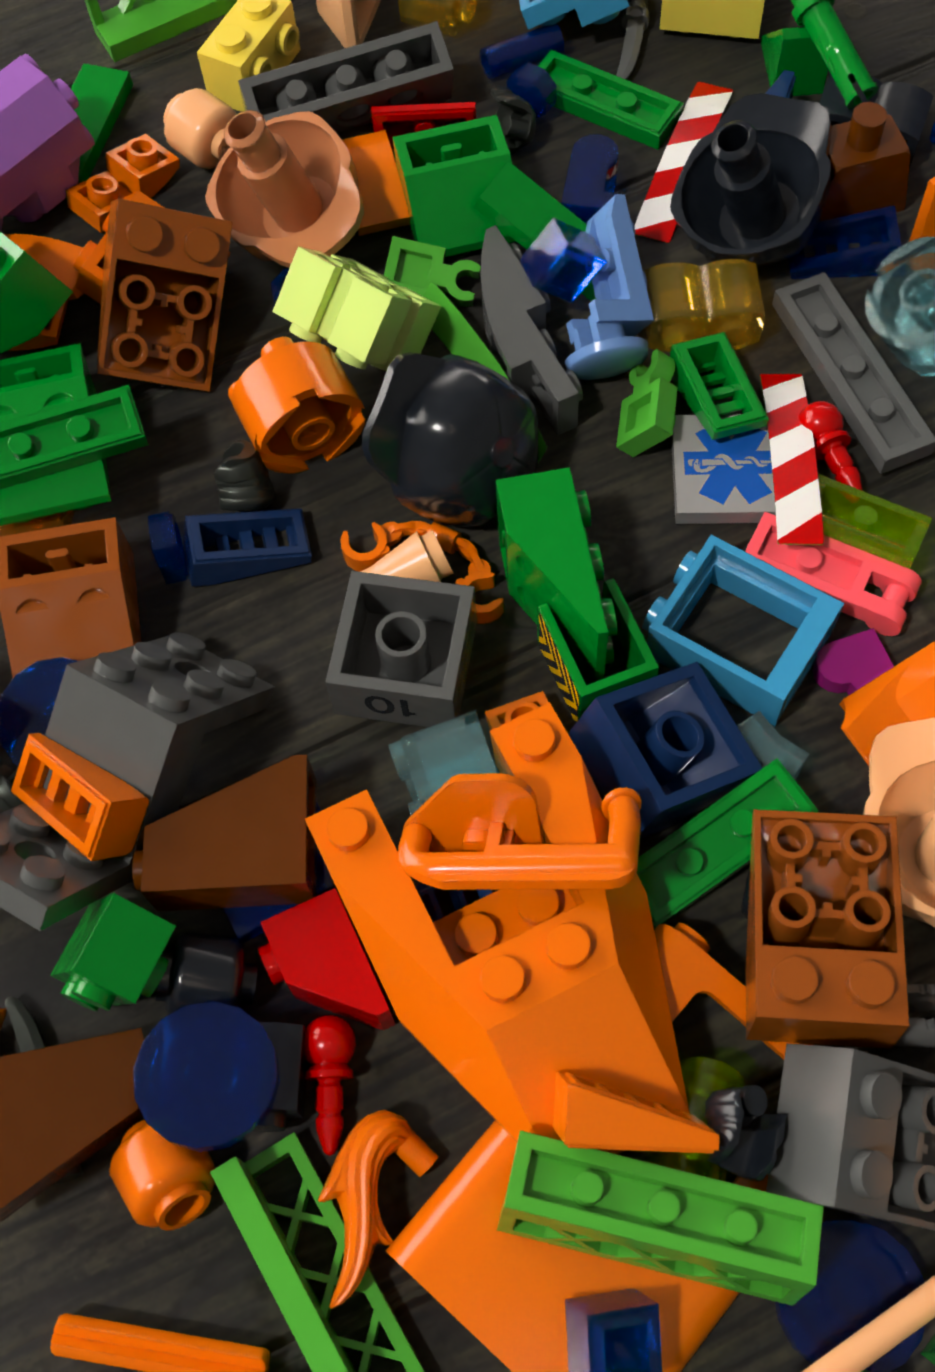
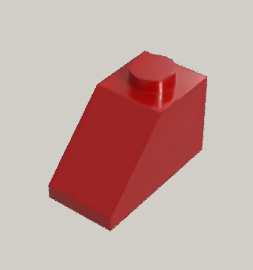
[258,888,396,1031]

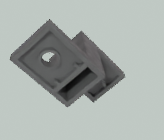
[0,632,275,931]

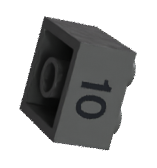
[325,571,478,731]

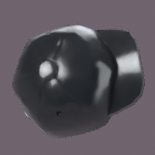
[670,93,832,271]
[362,352,538,527]

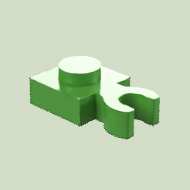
[384,236,481,307]
[616,349,678,457]

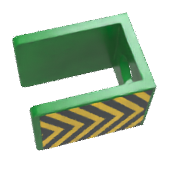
[537,578,659,723]

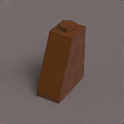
[132,754,317,912]
[0,1028,161,1222]

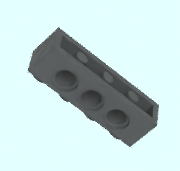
[238,21,454,133]

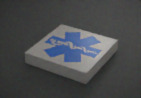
[671,414,776,524]

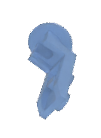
[565,194,654,380]

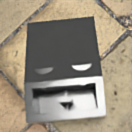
[766,1043,935,1232]

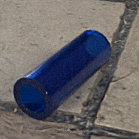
[480,24,564,79]

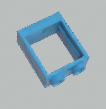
[642,534,844,726]

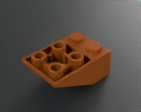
[96,198,233,392]
[0,517,141,732]
[746,809,909,1049]

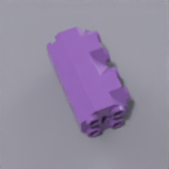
[0,54,95,234]

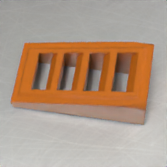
[11,733,149,862]
[553,1072,720,1154]

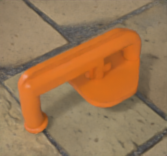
[398,773,642,890]

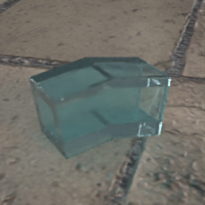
[737,711,810,780]

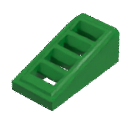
[670,332,769,440]

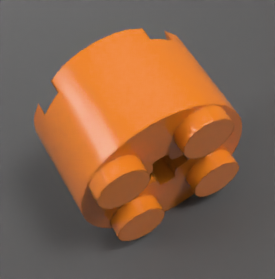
[228,337,365,473]

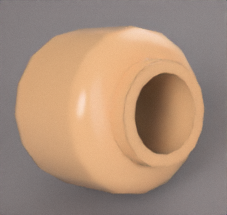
[163,88,237,169]

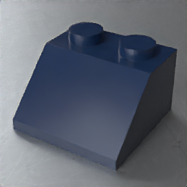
[568,662,762,839]

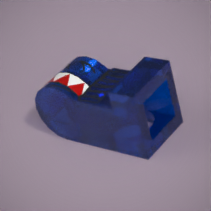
[561,134,619,224]

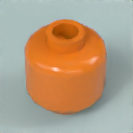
[109,1118,215,1231]

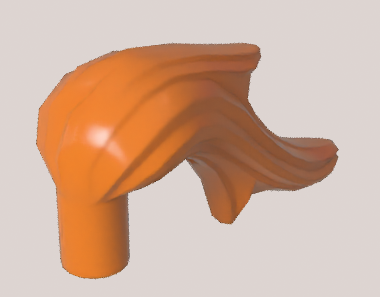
[318,1109,439,1309]

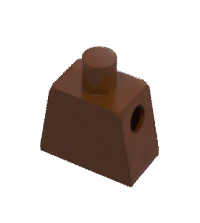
[813,102,910,234]

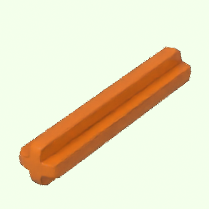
[50,1313,270,1372]

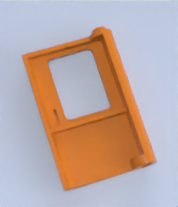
[386,923,813,1372]

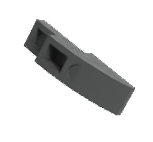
[481,225,583,435]

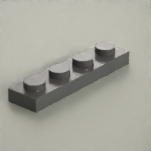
[772,272,935,474]

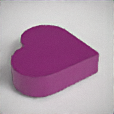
[812,628,894,695]

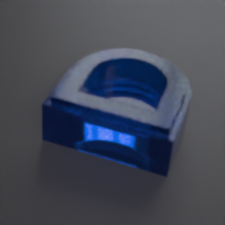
[148,511,188,584]

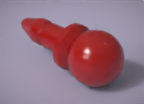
[799,401,863,499]
[304,1015,356,1156]

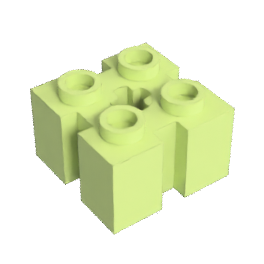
[272,247,441,371]

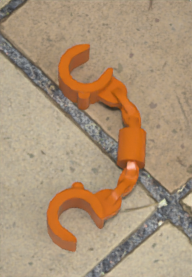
[340,521,504,624]

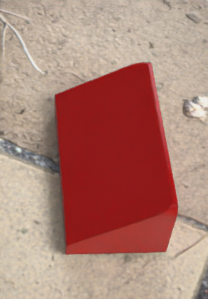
[371,102,477,151]

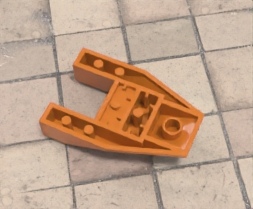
[305,702,690,1155]

